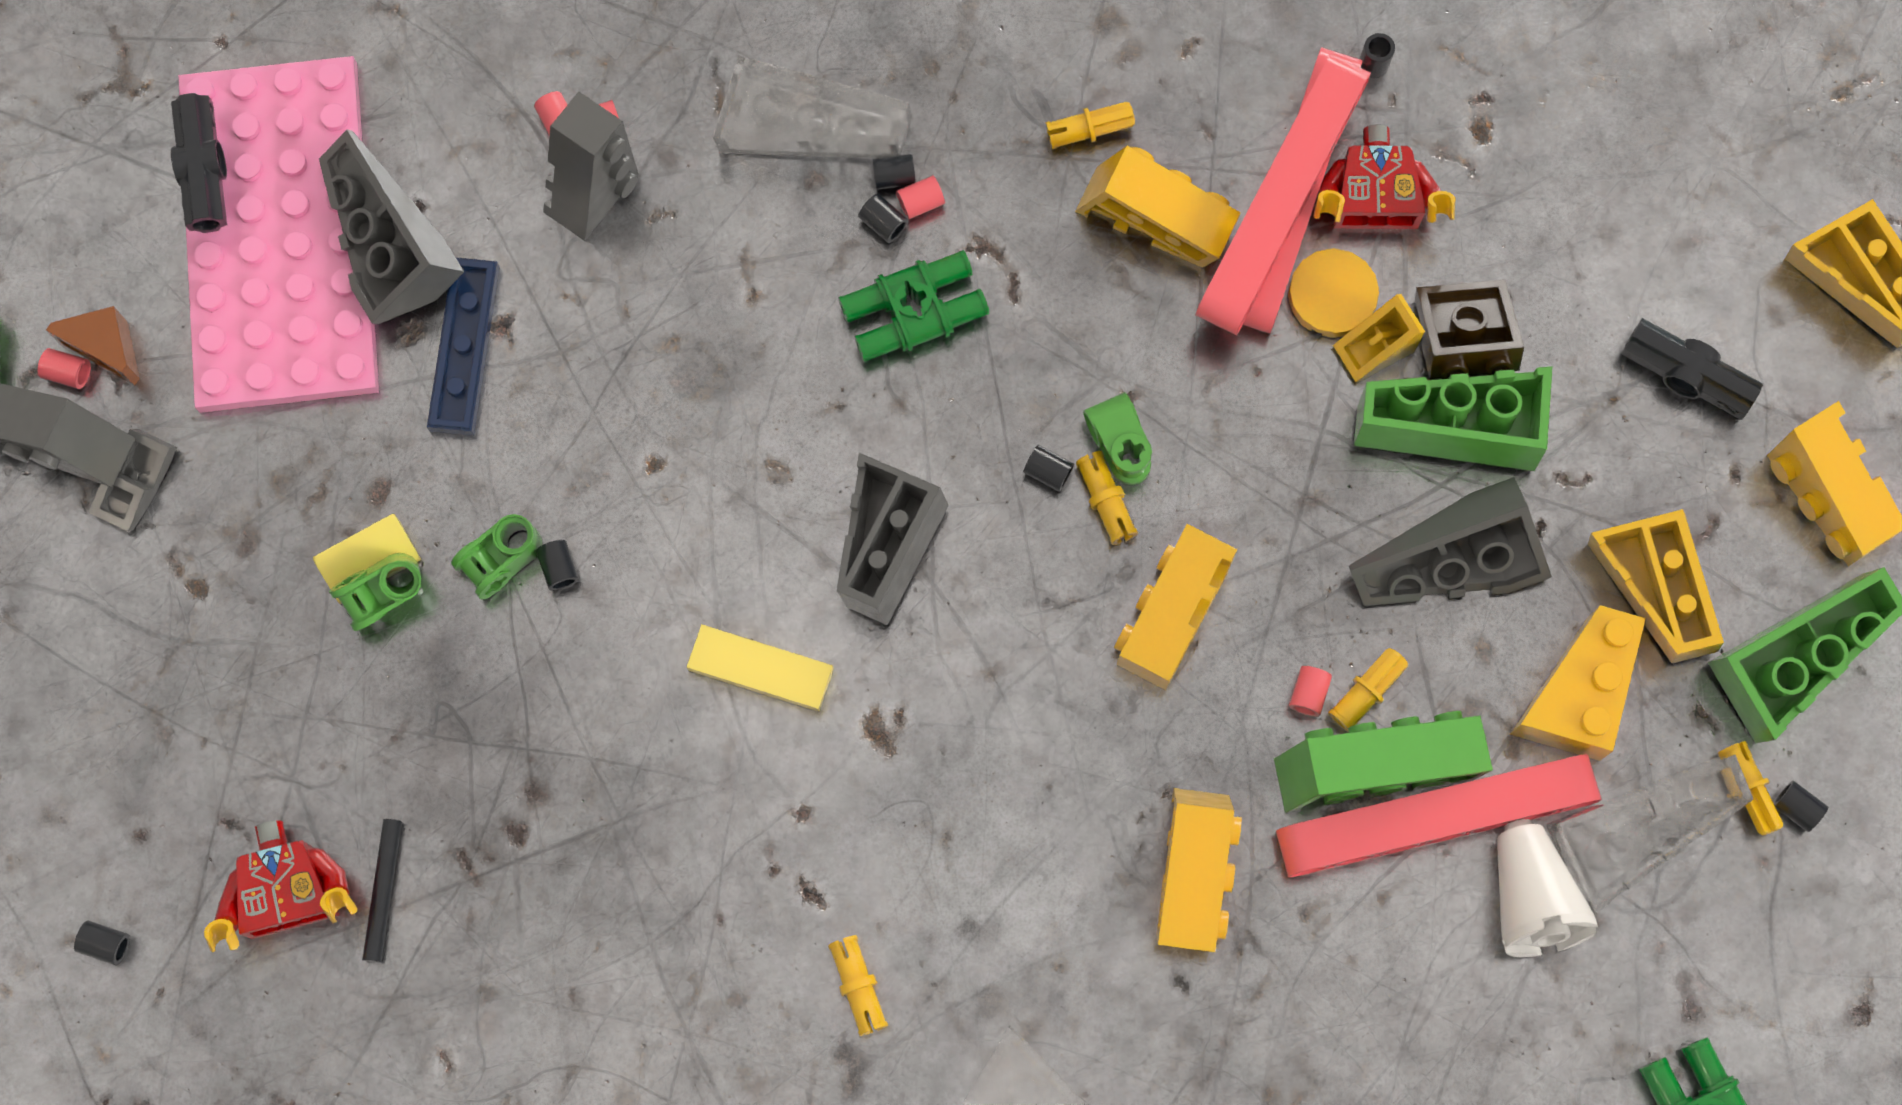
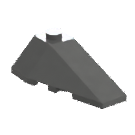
[319,129,464,324]
[1349,477,1552,606]

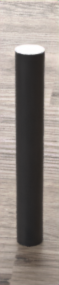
[362,819,402,963]

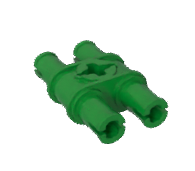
[838,250,989,362]
[1639,1037,1747,1105]

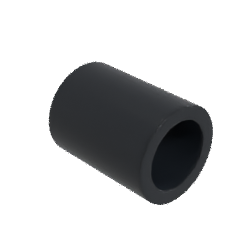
[1360,33,1395,78]
[872,154,916,190]
[858,193,909,243]
[1023,445,1074,492]
[536,540,579,591]
[1774,780,1829,832]
[74,920,130,966]

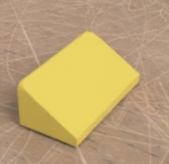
[313,514,421,604]

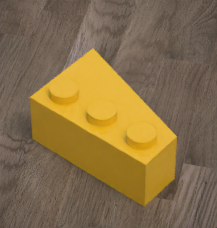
[1075,146,1241,268]
[1785,199,1902,348]
[1767,401,1902,567]
[1588,509,1724,663]
[1114,524,1237,690]
[1509,605,1646,761]
[1156,788,1242,952]

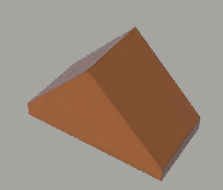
[46,306,140,386]

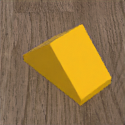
[1333,294,1425,382]

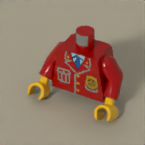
[1313,124,1456,229]
[204,820,357,952]

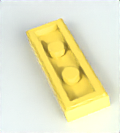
[686,624,834,712]

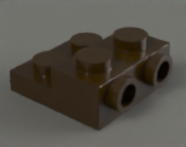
[1415,279,1524,379]

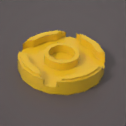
[1288,248,1379,338]

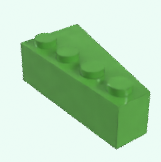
[1354,366,1553,471]
[1708,567,1902,744]
[1274,711,1493,813]

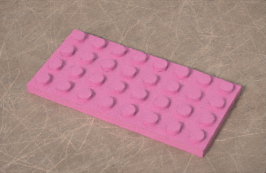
[178,56,379,413]

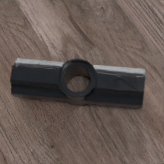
[171,93,227,233]
[1621,318,1763,420]

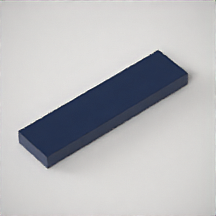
[427,258,500,436]

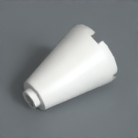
[1497,819,1598,957]

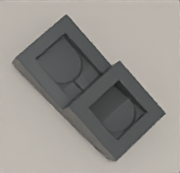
[89,429,177,532]

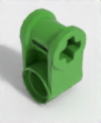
[1083,392,1152,485]
[451,514,542,600]
[329,553,421,631]

